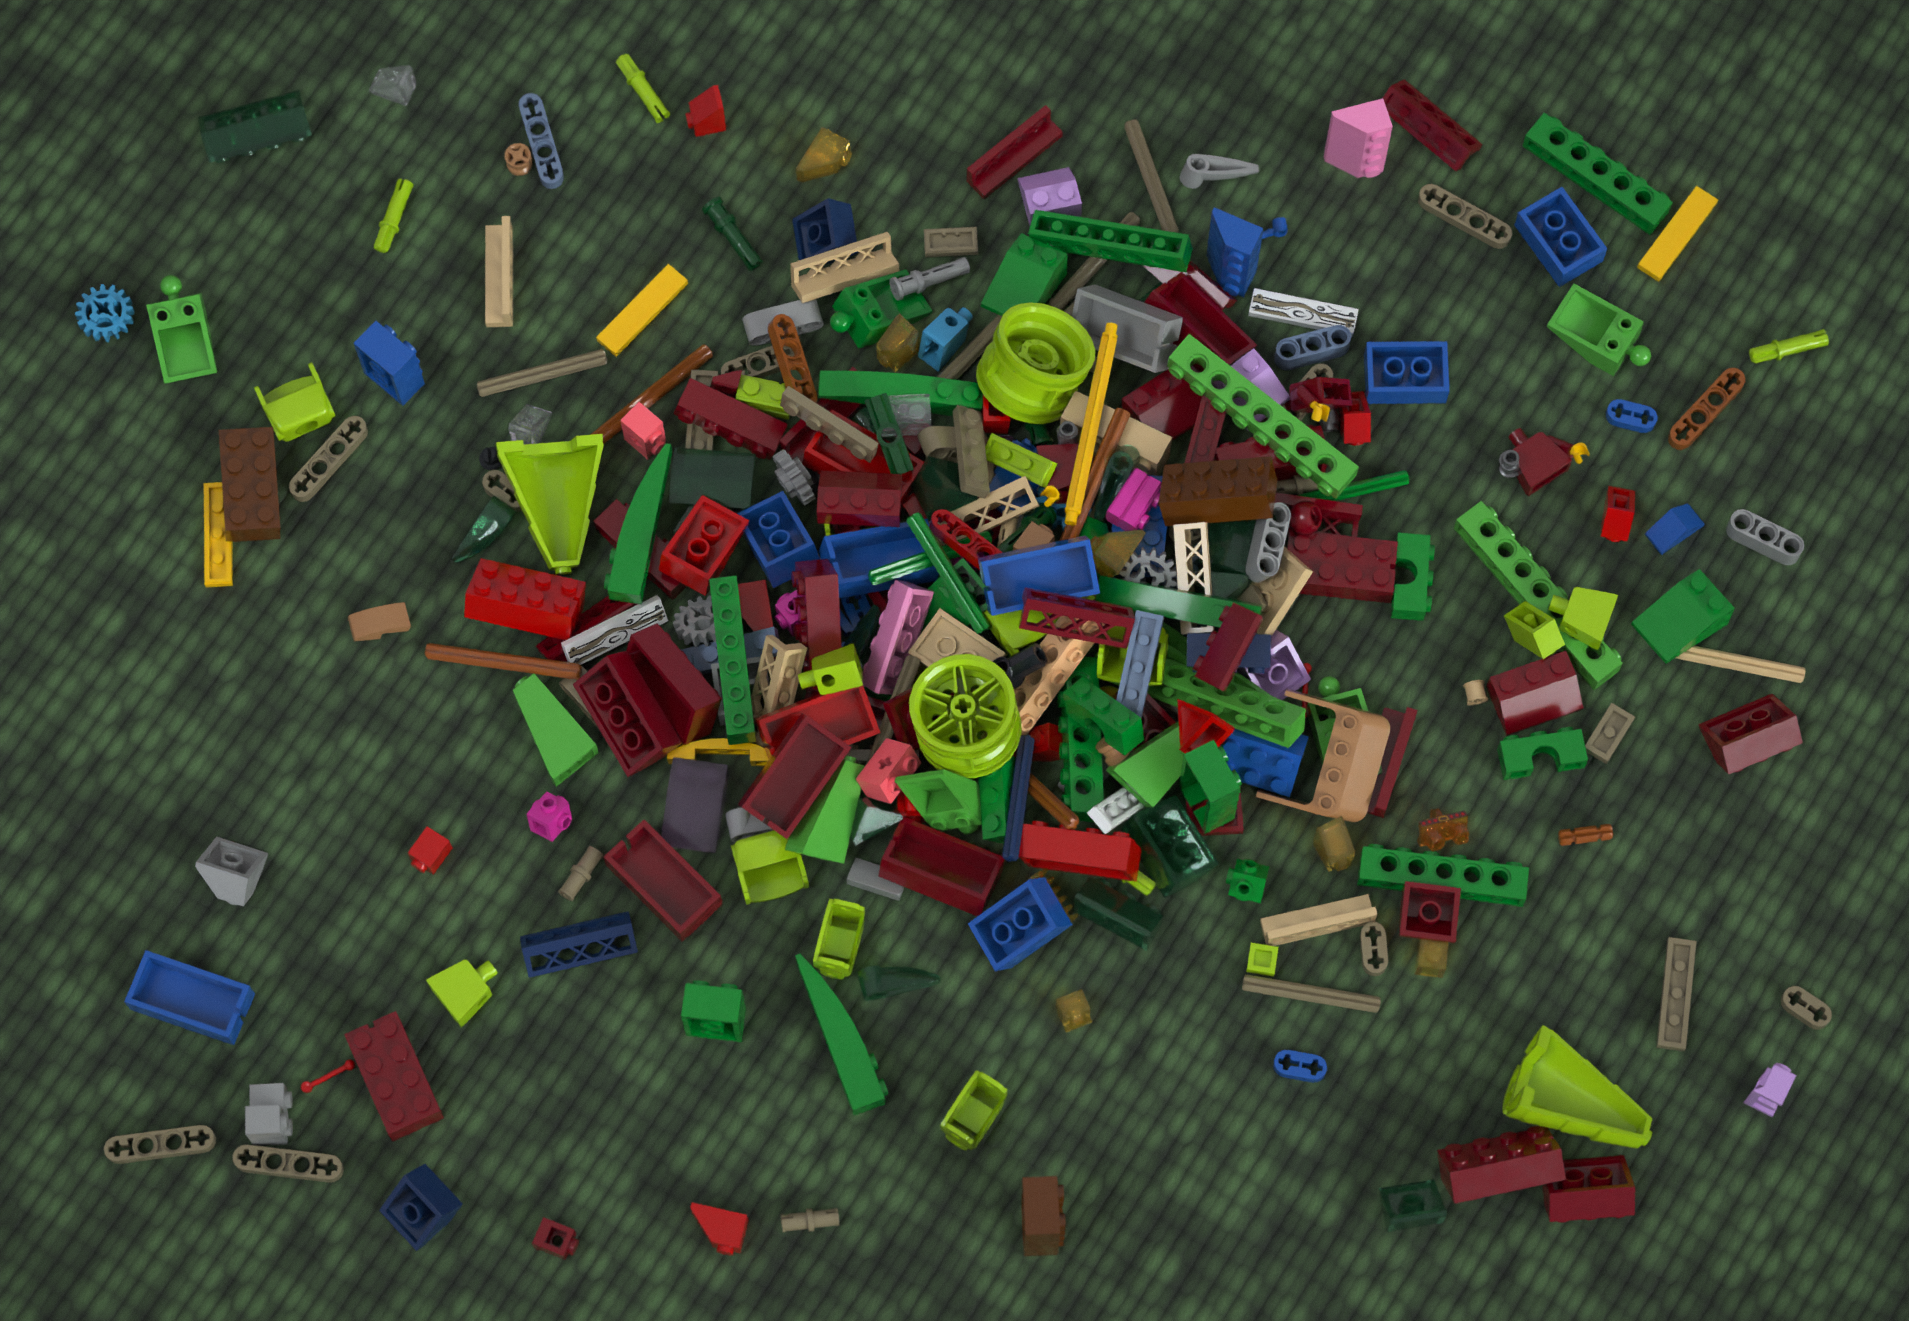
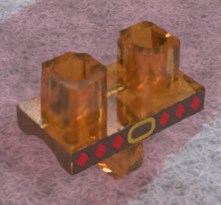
[1417,808,1469,852]

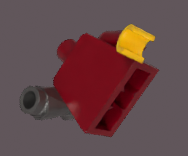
[1284,377,1353,432]
[1036,421,1096,507]
[1499,428,1590,496]

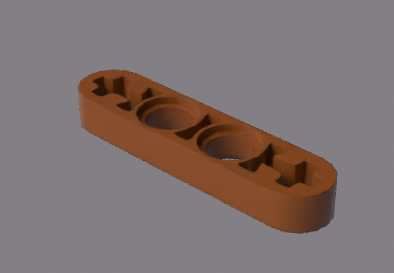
[768,314,817,403]
[1668,368,1745,450]

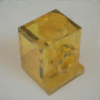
[1055,989,1092,1033]

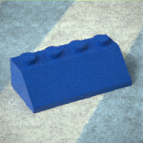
[1206,207,1263,298]

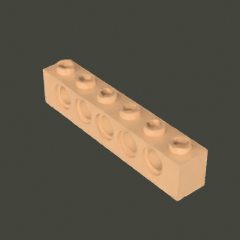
[981,616,1105,739]

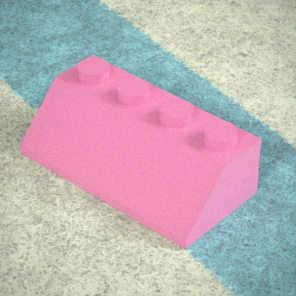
[1324,98,1393,178]
[862,580,934,695]

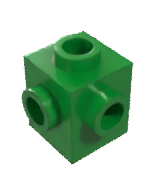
[1225,859,1270,903]

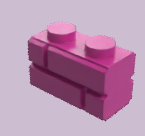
[1106,468,1162,535]

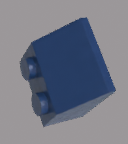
[792,198,858,265]
[379,1164,463,1251]

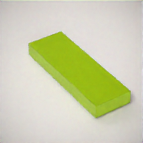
[985,433,1057,488]

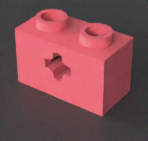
[621,402,666,460]
[856,738,922,804]

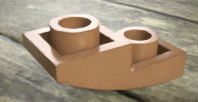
[348,602,411,642]

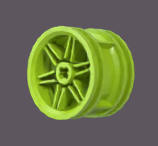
[976,302,1095,424]
[909,654,1021,778]

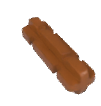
[1558,824,1613,846]

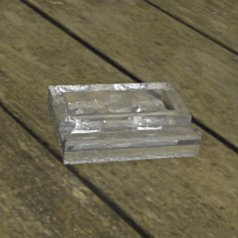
[882,394,931,437]

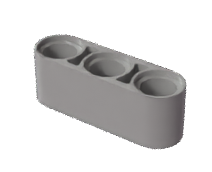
[742,299,824,346]
[1246,502,1291,583]
[1726,509,1804,565]

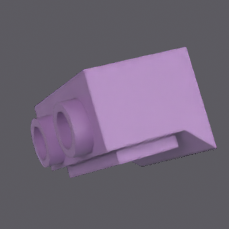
[1743,1063,1796,1117]

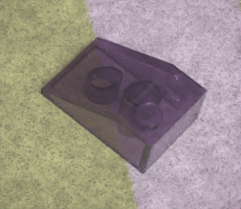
[661,757,729,853]

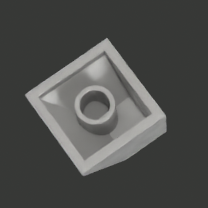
[195,837,268,906]

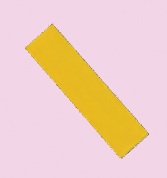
[1637,186,1718,282]
[596,264,688,357]
[204,482,233,587]

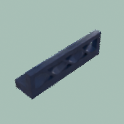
[520,911,638,978]

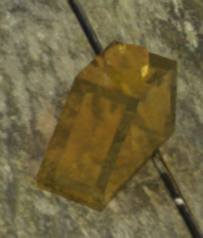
[796,127,852,182]
[877,314,919,372]
[1090,530,1146,577]
[1313,816,1355,872]
[1415,939,1448,978]

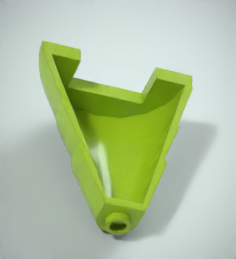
[496,434,604,575]
[1502,1025,1652,1149]

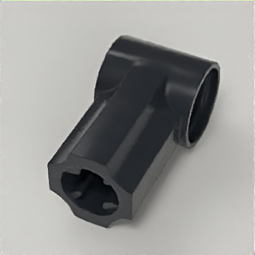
[993,643,1048,689]

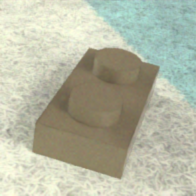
[1585,703,1635,764]

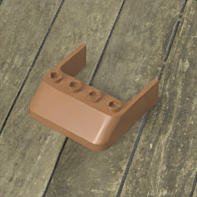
[1256,689,1390,822]

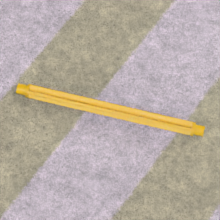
[1064,322,1118,526]

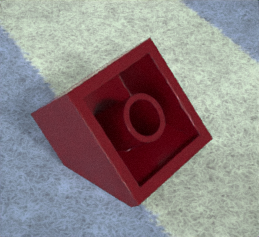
[1399,881,1461,943]

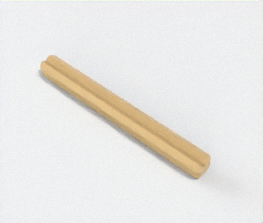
[1676,646,1805,683]

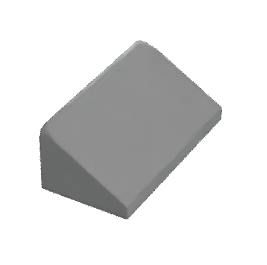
[847,858,904,901]

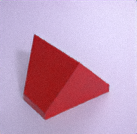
[1177,699,1235,754]

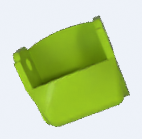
[254,362,336,442]
[983,610,1059,657]
[1097,626,1169,686]
[731,830,809,905]
[813,899,865,979]
[940,1070,1008,1151]

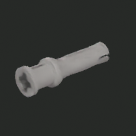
[890,257,970,301]

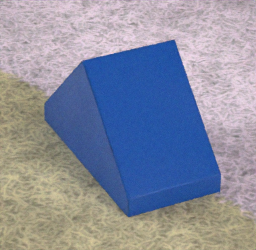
[1645,503,1705,555]

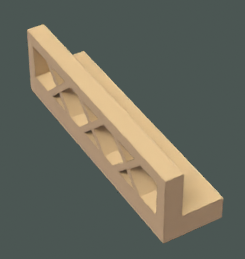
[485,216,513,327]
[790,232,899,303]
[929,476,1039,546]
[1173,522,1215,635]
[751,635,807,748]
[1260,894,1377,946]

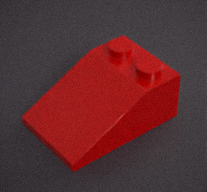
[659,495,749,596]

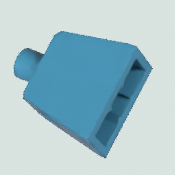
[918,307,973,372]

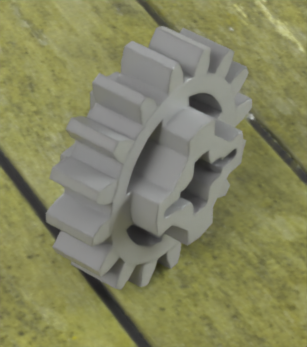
[773,450,815,505]
[1119,547,1177,588]
[673,595,716,647]

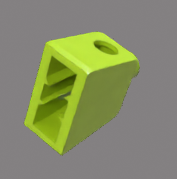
[1548,587,1618,650]
[798,643,863,695]
[426,959,498,1027]

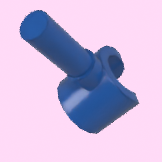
[1262,217,1287,239]

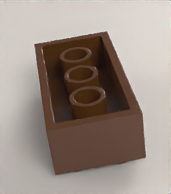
[219,427,280,542]
[1159,456,1277,526]
[1021,1176,1065,1257]

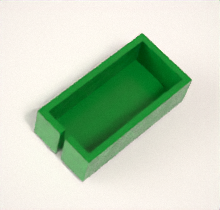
[1179,740,1242,834]

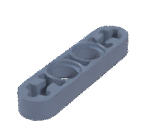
[519,93,564,189]

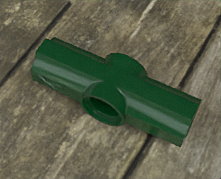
[864,392,914,474]

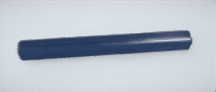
[1002,735,1035,862]

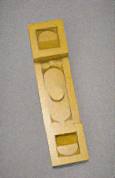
[667,738,769,766]

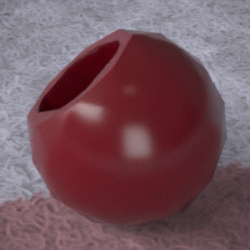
[1289,500,1322,535]

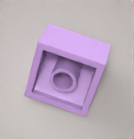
[1018,167,1082,226]
[1212,348,1290,431]
[1237,630,1311,700]

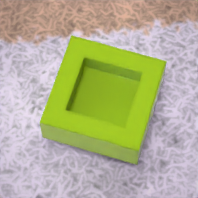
[1246,943,1279,977]

